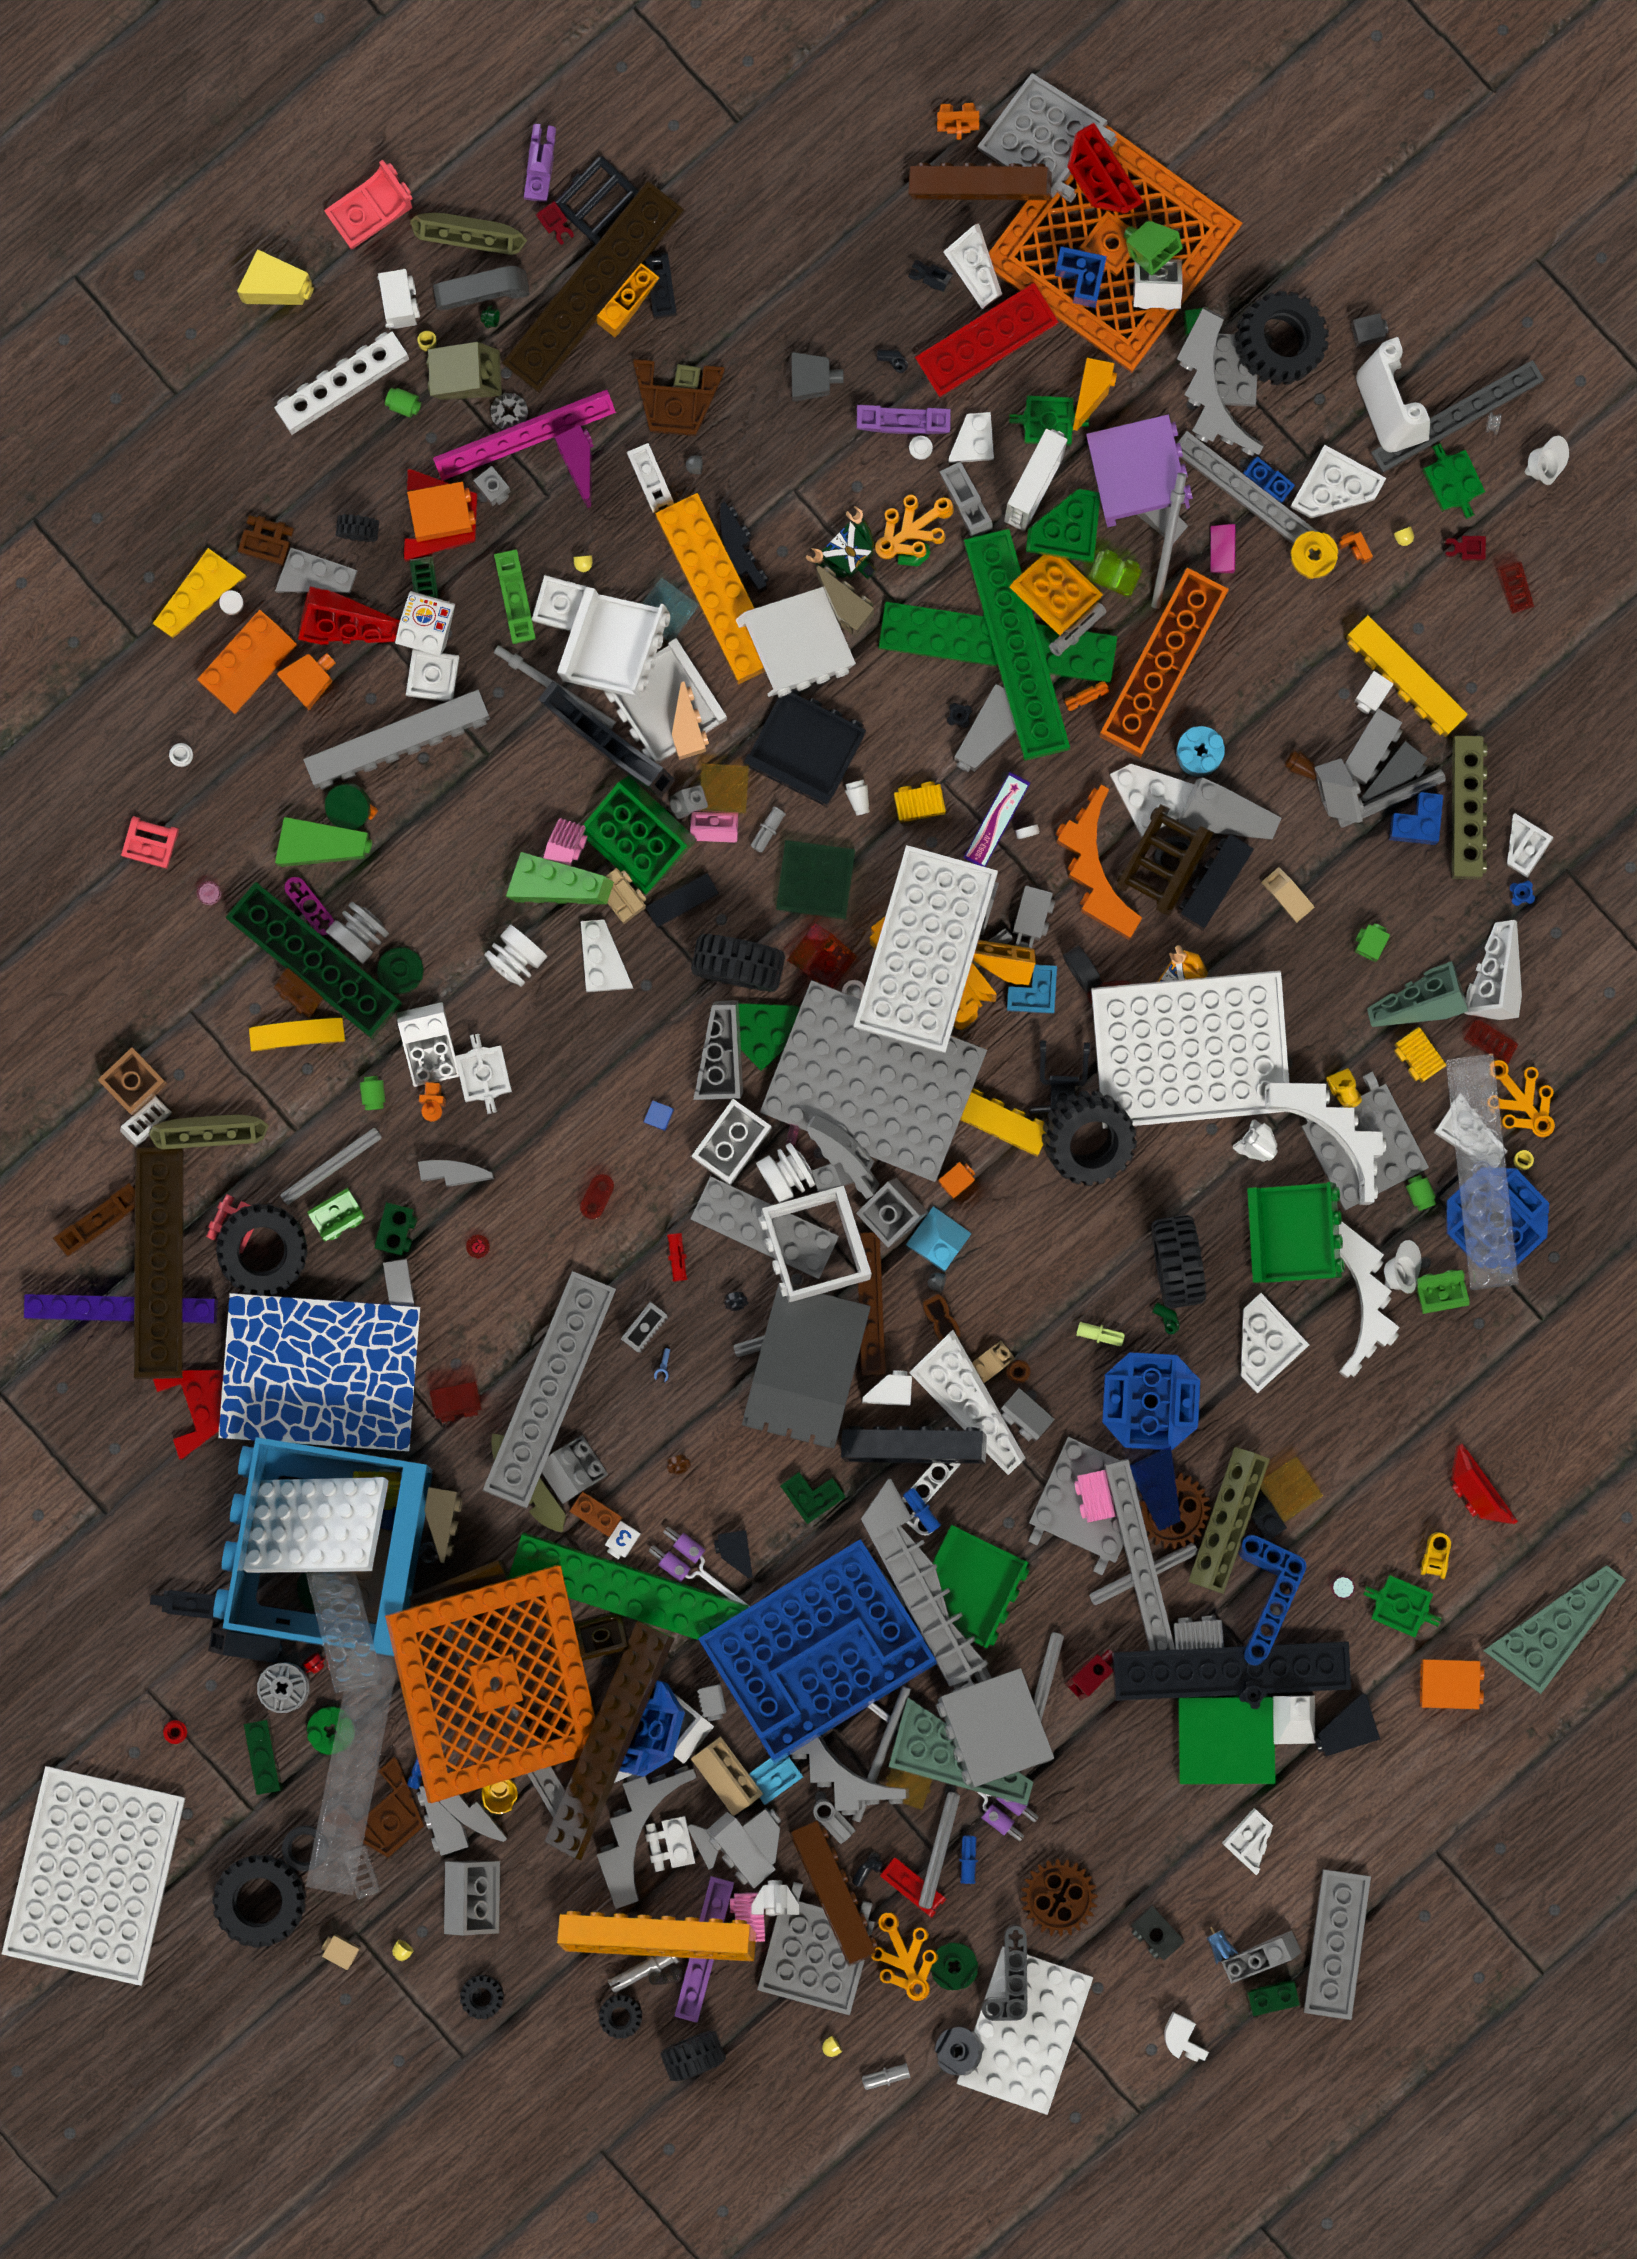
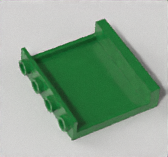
[1247,1182,1345,1283]
[932,1525,1030,1648]
[1177,1693,1275,1784]

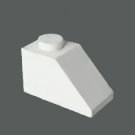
[1354,671,1393,714]

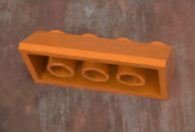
[197,610,297,714]

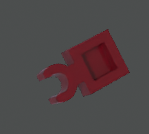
[535,201,574,245]
[1445,536,1486,561]

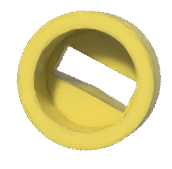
[417,331,437,352]
[1394,527,1414,546]
[573,556,593,572]
[1514,1150,1534,1170]
[392,1940,414,1961]
[822,2035,843,2057]

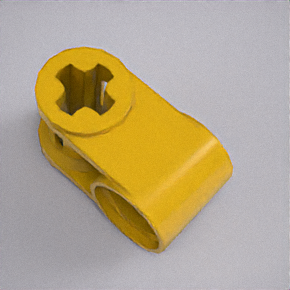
[1326,1068,1362,1108]
[1420,1532,1451,1579]

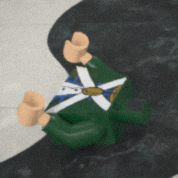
[806,506,877,579]

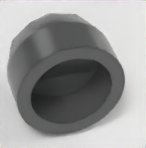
[686,455,703,474]
[927,1273,947,1293]

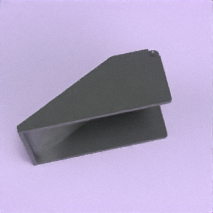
[742,1282,871,1448]

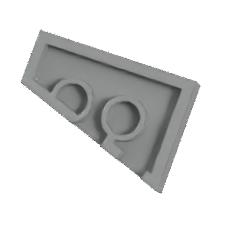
[275,548,358,594]

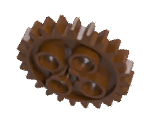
[1137,1471,1211,1549]
[1020,1858,1098,1937]

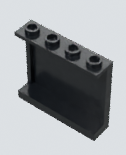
[744,689,866,808]

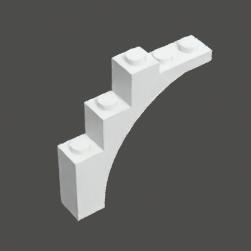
[1265,1083,1386,1205]
[1339,1222,1400,1378]

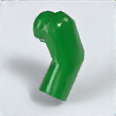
[898,543,931,567]

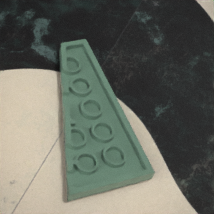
[1482,1565,1626,1694]
[889,1698,1033,1806]

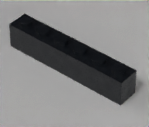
[841,1426,987,1464]

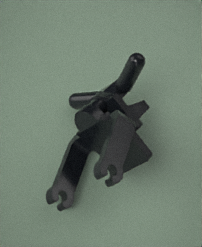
[1028,1040,1090,1116]

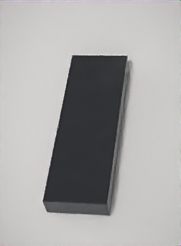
[646,873,719,928]

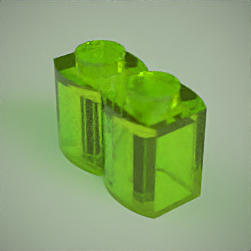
[1087,550,1143,598]

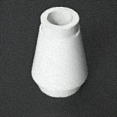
[845,780,870,816]

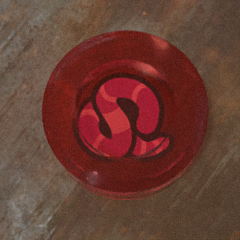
[466,1235,490,1259]

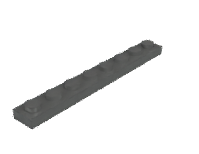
[1370,360,1544,474]

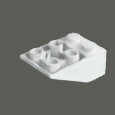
[397,1002,459,1087]

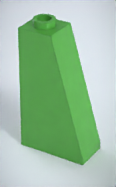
[275,817,372,867]

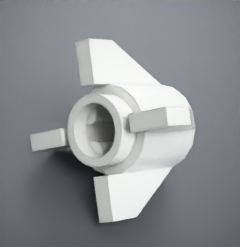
[1233,1119,1278,1162]
[751,1880,799,1916]

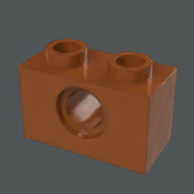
[569,1491,623,1537]

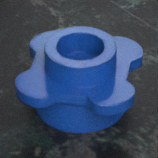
[1509,881,1535,906]

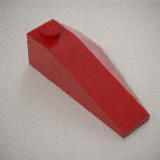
[298,586,400,645]

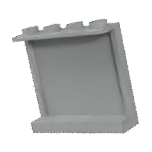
[936,1668,1054,1789]

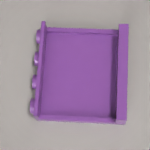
[1086,414,1193,527]

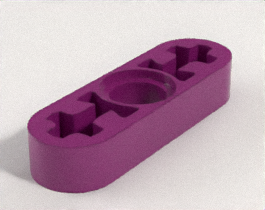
[285,877,334,936]

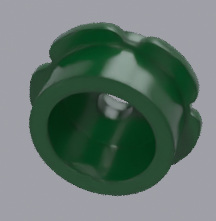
[481,305,500,328]

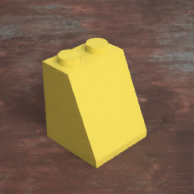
[237,249,314,305]

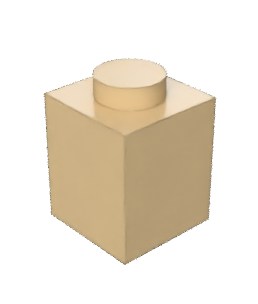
[322,1934,361,1970]

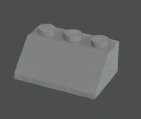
[444,1861,500,1935]

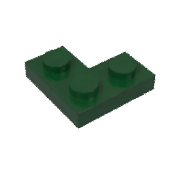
[780,1472,846,1525]

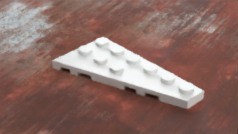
[909,1330,1025,1475]

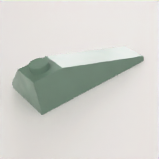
[1367,961,1468,1027]

